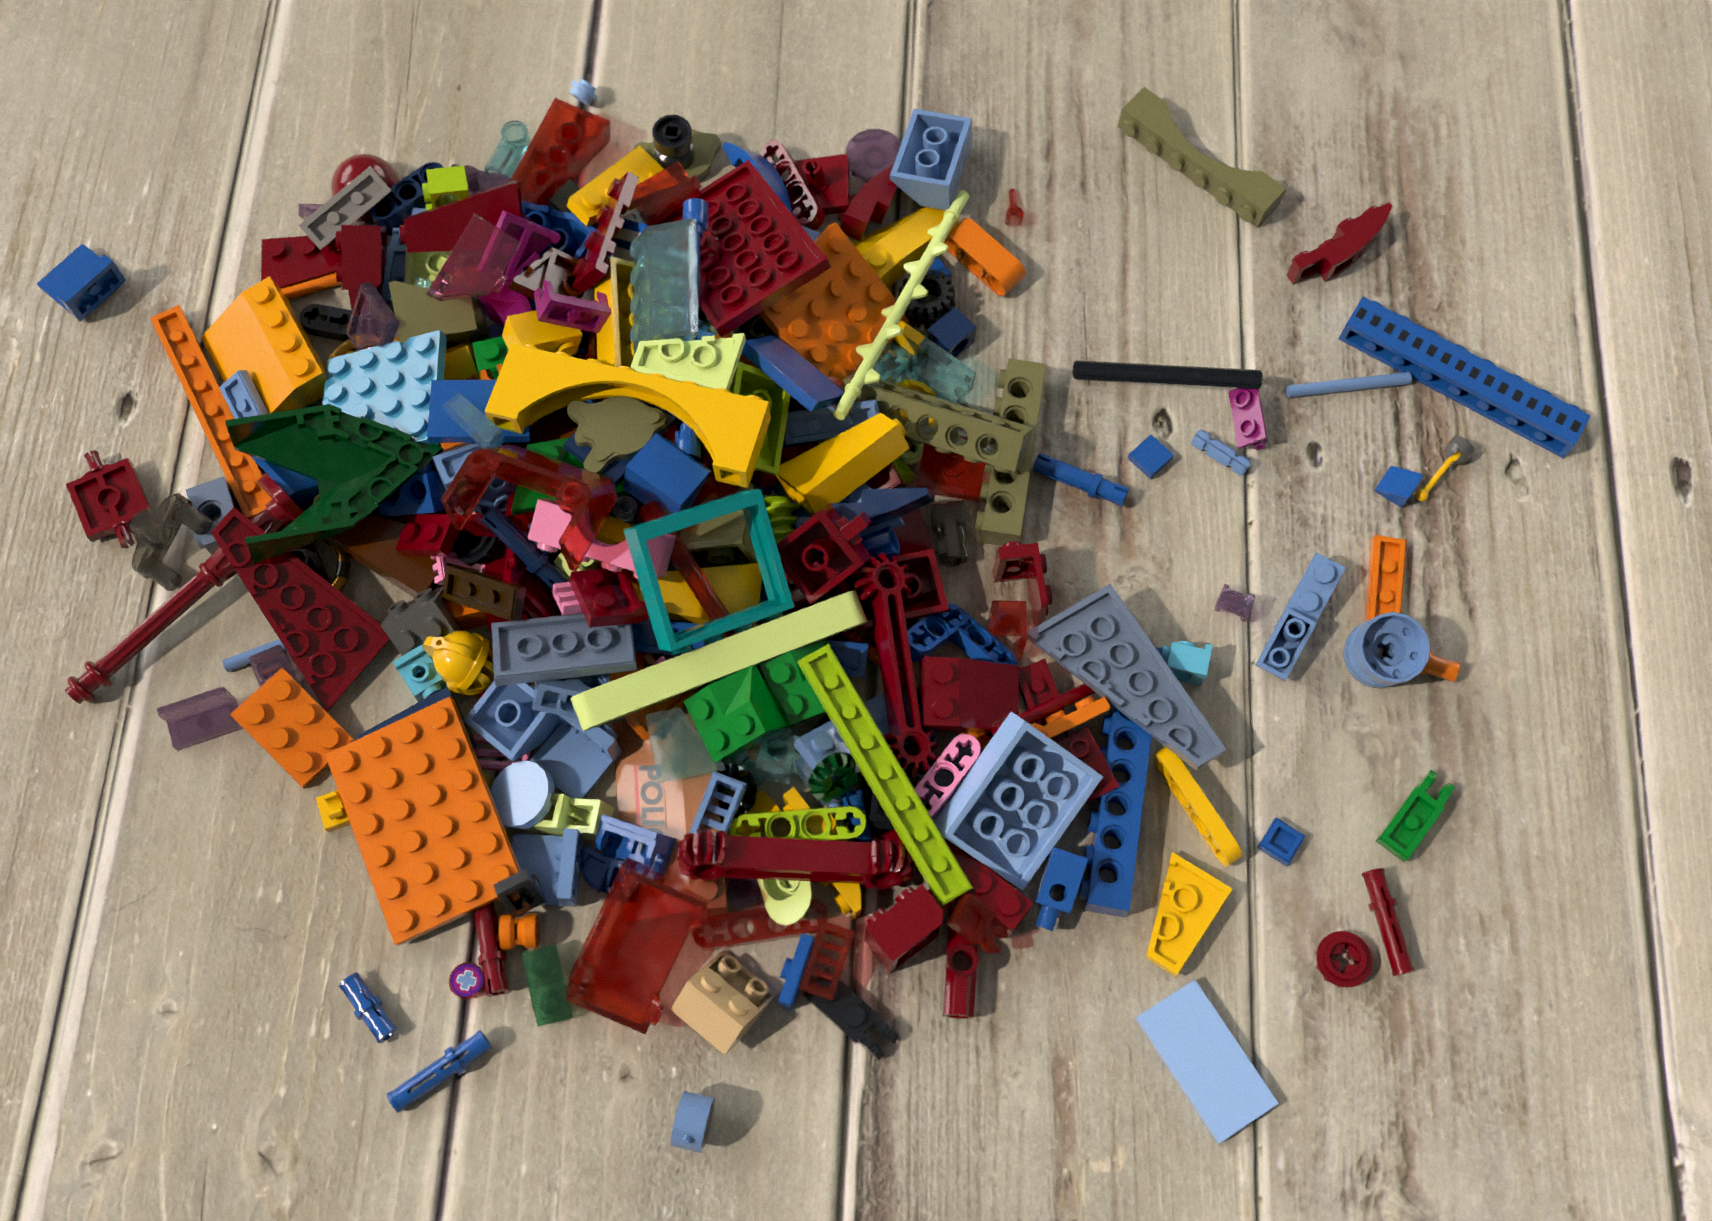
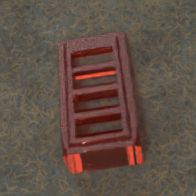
[799,920,856,1001]

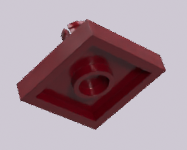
[789,153,851,217]

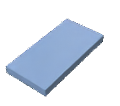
[1135,979,1279,1144]

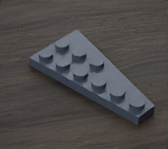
[1025,584,1227,770]

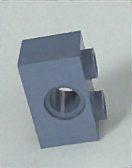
[185,476,241,555]

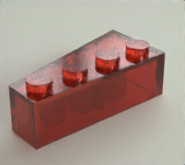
[509,98,611,206]

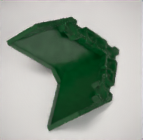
[225,404,443,564]

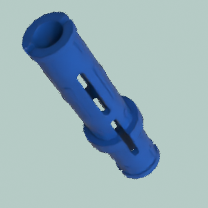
[1032,452,1129,507]
[386,1030,493,1113]

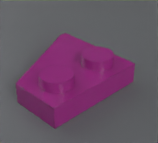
[478,210,561,283]

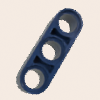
[369,162,444,236]

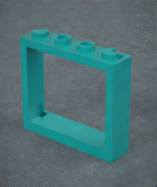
[623,489,794,655]

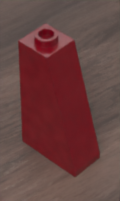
[400,180,523,253]

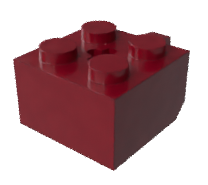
[336,224,387,314]
[776,503,872,604]
[864,884,959,974]

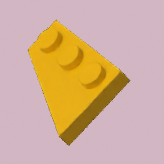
[1146,852,1232,978]

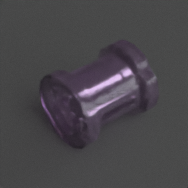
[1214,583,1256,622]

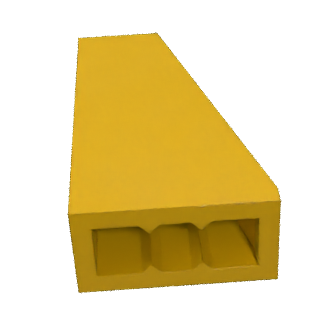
[776,413,910,515]
[633,563,762,627]

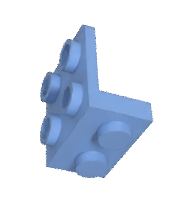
[530,715,623,799]

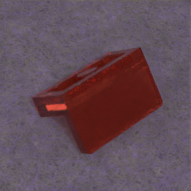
[631,162,702,224]
[987,601,1027,660]

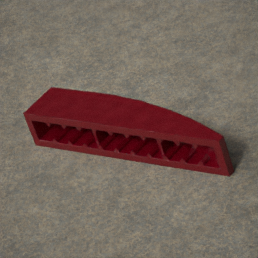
[861,784,1034,938]

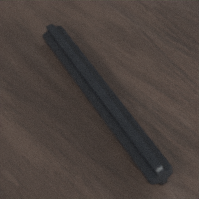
[1072,360,1263,389]

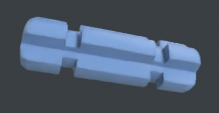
[1191,429,1251,476]

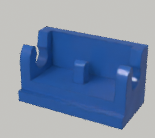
[595,814,676,875]

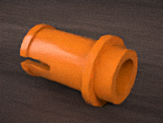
[1419,650,1460,682]

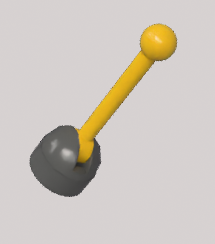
[1415,436,1475,501]

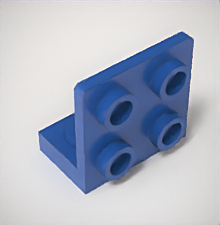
[37,244,127,322]

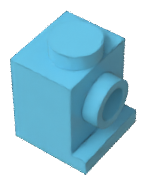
[1162,641,1212,686]
[392,644,448,702]

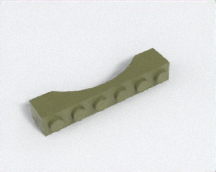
[1117,87,1286,228]

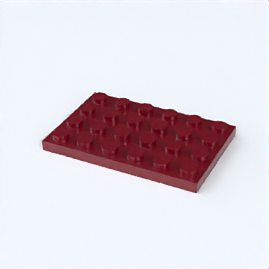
[647,160,831,337]

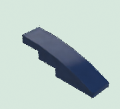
[796,488,935,528]

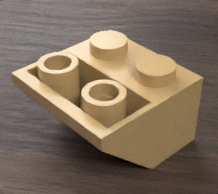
[670,950,778,1055]

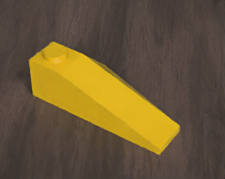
[852,207,959,289]

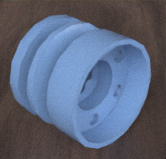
[1343,612,1430,689]

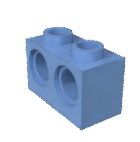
[532,673,610,719]

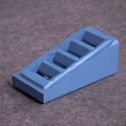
[689,771,748,835]

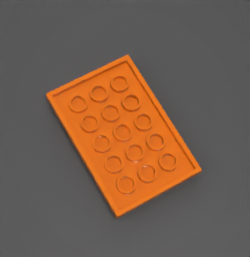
[325,697,521,946]

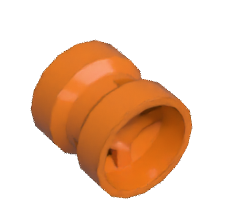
[499,913,540,950]

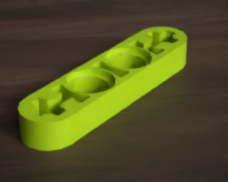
[730,805,867,840]

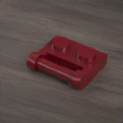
[569,568,649,628]

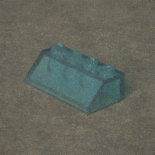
[630,219,698,355]

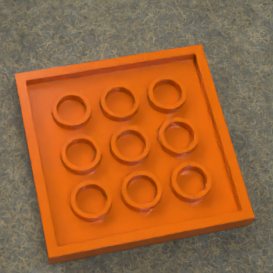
[759,222,910,389]

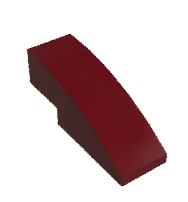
[840,164,897,241]

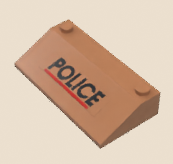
[613,706,729,925]

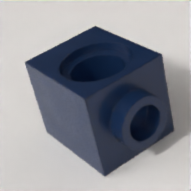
[927,307,977,364]

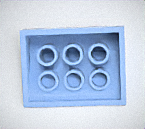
[934,712,1103,890]

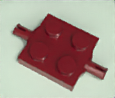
[66,450,154,548]

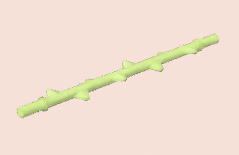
[833,190,969,420]

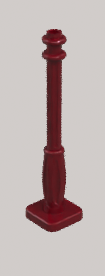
[65,473,304,704]

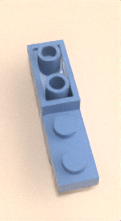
[1255,552,1346,681]

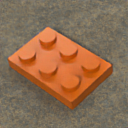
[230,668,355,789]

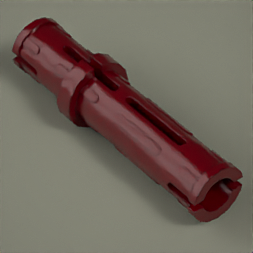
[1362,868,1415,976]
[474,902,510,997]

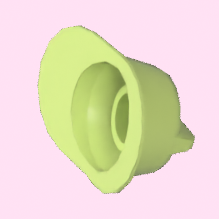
[757,879,812,925]

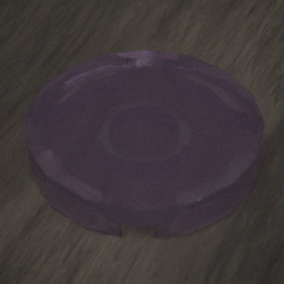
[846,129,901,183]

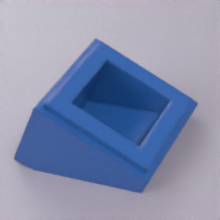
[1374,466,1423,508]

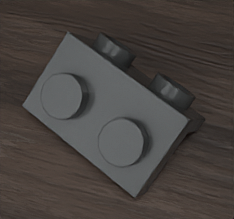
[381,586,461,656]

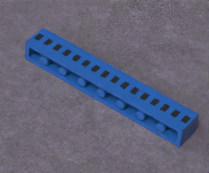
[1338,296,1591,458]

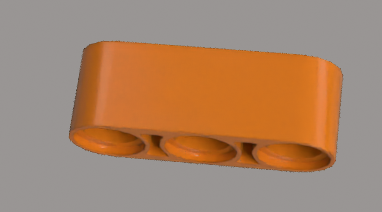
[944,217,1026,296]

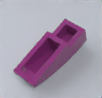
[472,277,533,326]

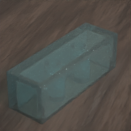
[443,392,505,454]

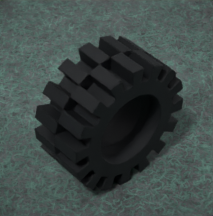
[899,269,956,329]

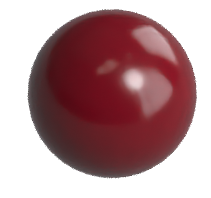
[331,154,400,222]

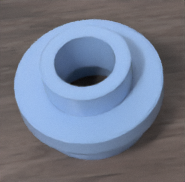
[569,79,598,106]

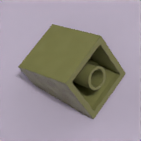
[389,281,489,348]
[678,483,758,569]

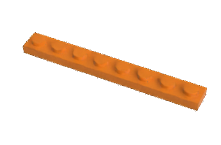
[150,305,272,520]

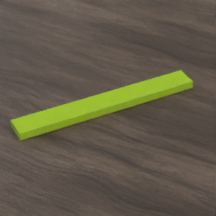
[798,644,973,907]

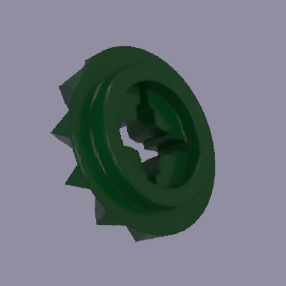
[808,752,860,804]

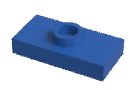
[778,933,815,1010]

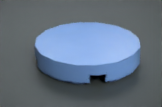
[490,760,555,830]

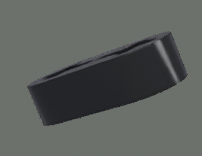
[299,304,361,341]

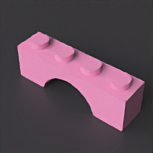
[528,498,676,578]

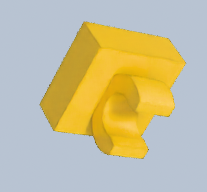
[316,790,350,832]

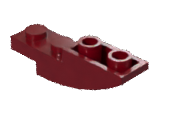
[1286,202,1393,285]

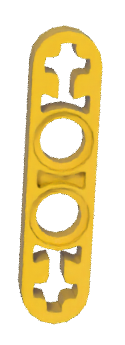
[1152,747,1243,867]

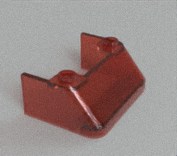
[440,445,617,572]

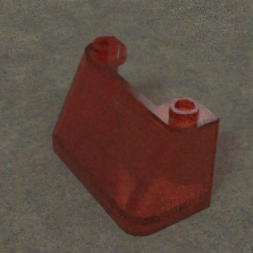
[565,857,711,1034]

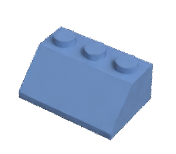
[890,109,972,210]

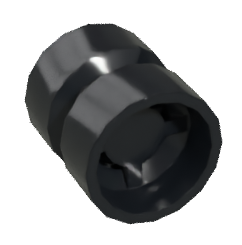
[652,114,694,173]

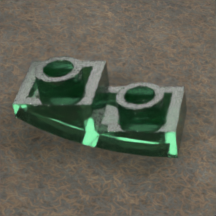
[521,943,573,1027]

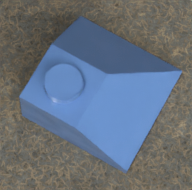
[463,680,561,761]

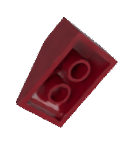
[918,657,1019,733]

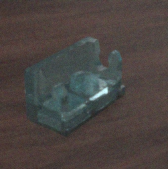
[905,337,976,404]

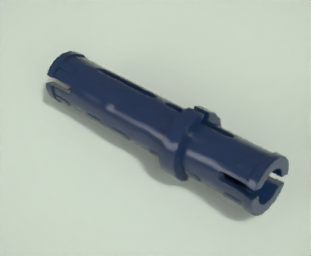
[480,506,570,589]

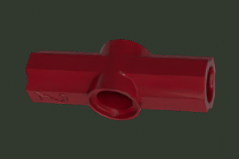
[943,907,980,1019]

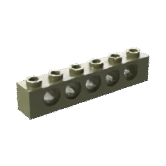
[975,358,1046,546]
[842,372,1033,473]

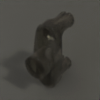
[130,493,212,591]

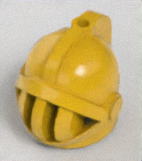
[422,631,494,695]

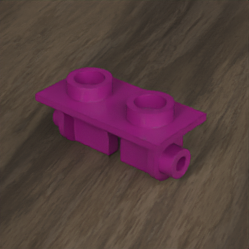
[1228,388,1268,450]

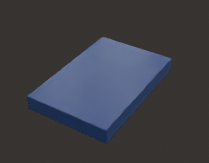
[741,334,844,412]
[427,380,531,443]

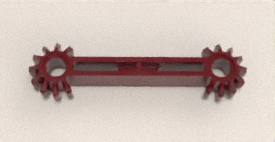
[854,553,939,778]
[677,828,913,890]

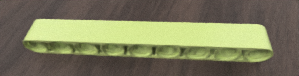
[570,590,868,731]

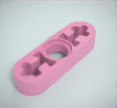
[915,734,981,820]

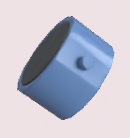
[671,1091,715,1153]

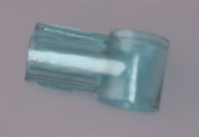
[484,120,533,184]

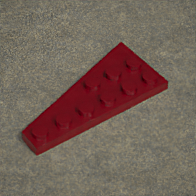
[211,507,390,713]

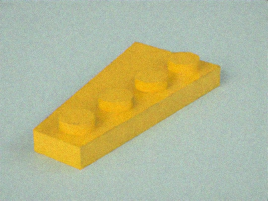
[566,145,679,227]

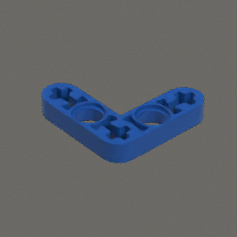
[907,603,1017,665]

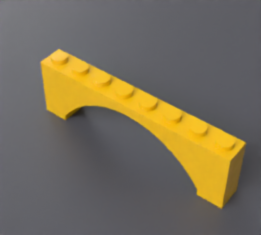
[484,343,771,488]

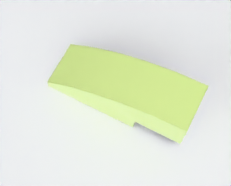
[516,793,614,841]

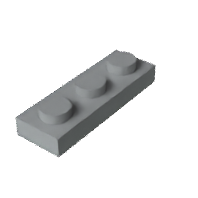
[299,166,392,250]

